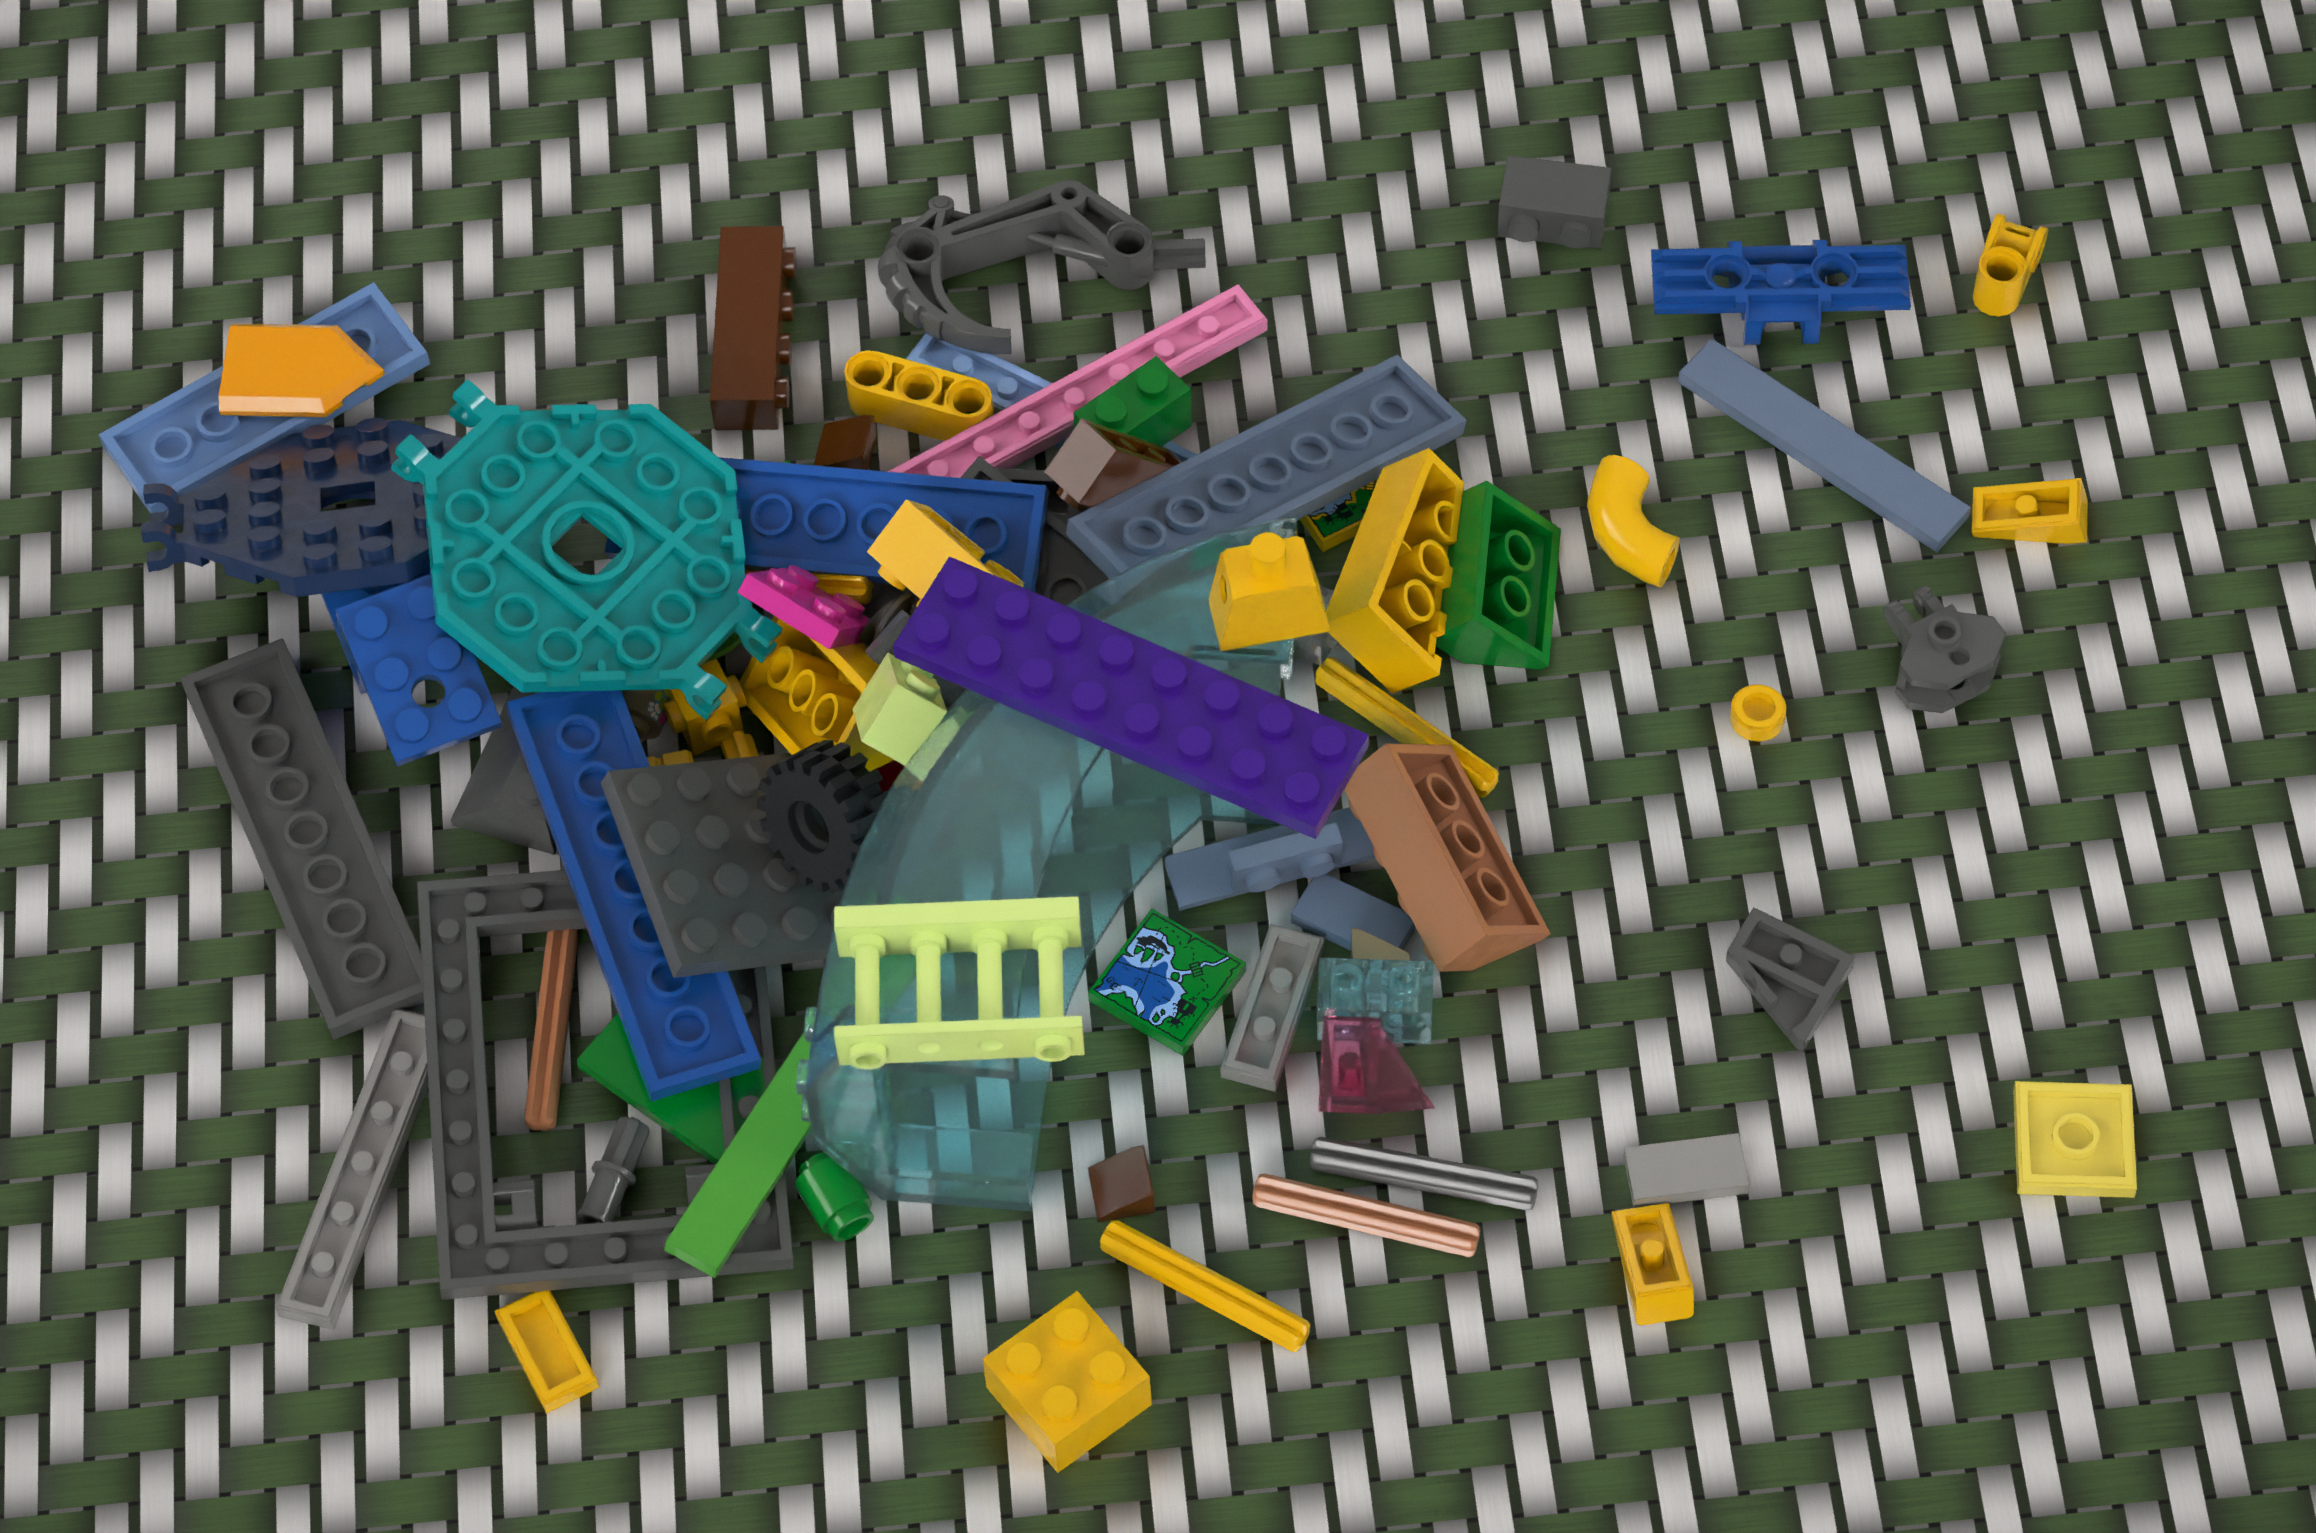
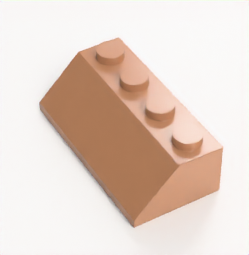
[1344,743,1551,972]

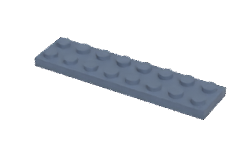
[1066,354,1467,604]

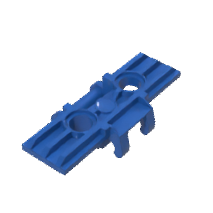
[1651,240,1911,345]

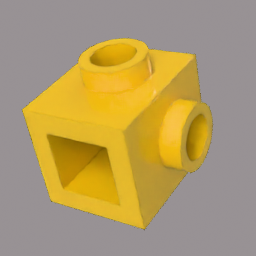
[662,659,747,756]

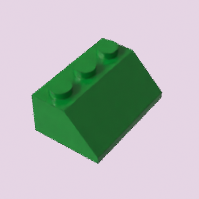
[1436,480,1561,670]

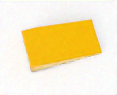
[1972,478,2088,544]
[1612,1203,1694,1326]

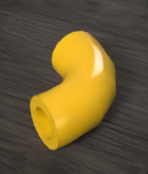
[1587,455,1680,588]

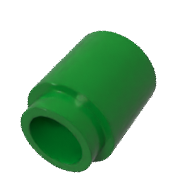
[794,1152,874,1242]

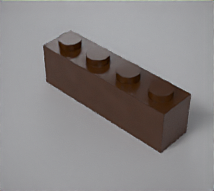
[710,226,797,430]

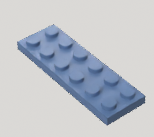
[98,282,430,513]

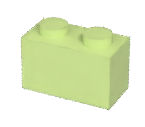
[852,653,947,769]

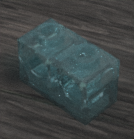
[1317,958,1434,1044]

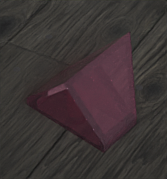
[1319,1016,1435,1114]

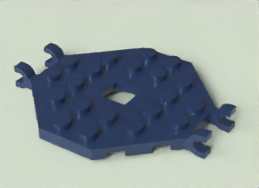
[141,418,462,597]

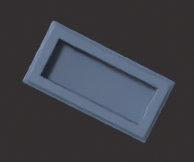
[1291,874,1416,951]

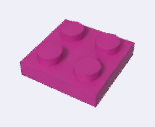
[737,565,870,649]

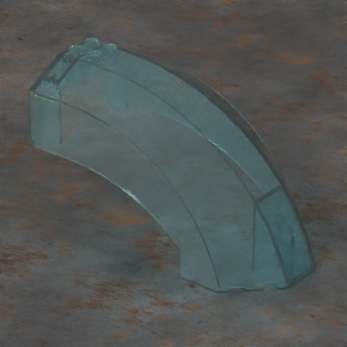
[796,517,1297,1211]

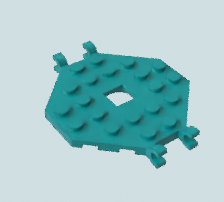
[391,379,783,721]

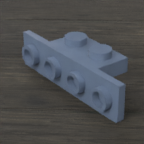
[1165,807,1375,911]

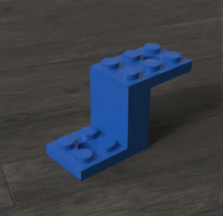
[321,561,502,767]

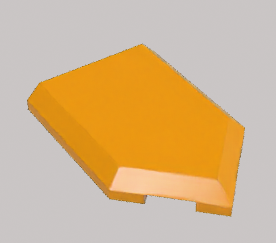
[219,324,385,417]

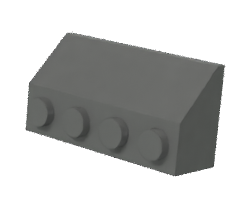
[451,686,557,855]

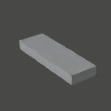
[1221,924,1324,1092]

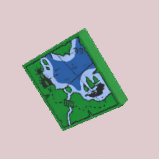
[1088,909,1246,1056]

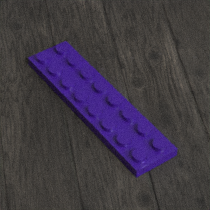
[893,556,1369,839]

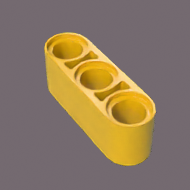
[844,350,994,441]

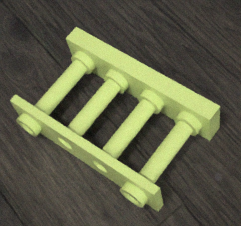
[834,896,1085,1069]

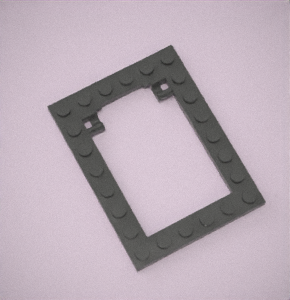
[417,870,793,1300]

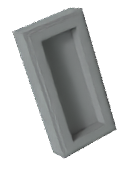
[1623,1133,1749,1208]

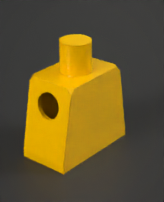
[1208,532,1330,652]

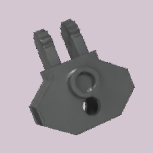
[1882,585,2006,713]

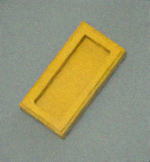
[494,1290,599,1414]

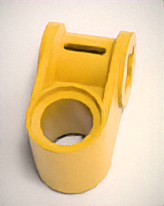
[1972,213,2049,317]

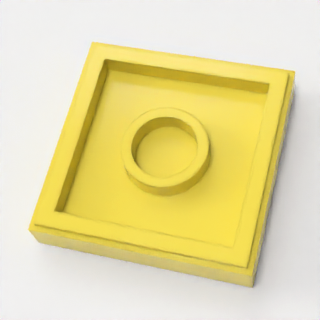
[2013,1081,2137,1198]

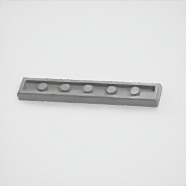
[276,1009,428,1330]

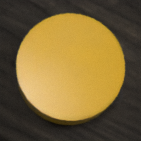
[1730,684,1786,742]

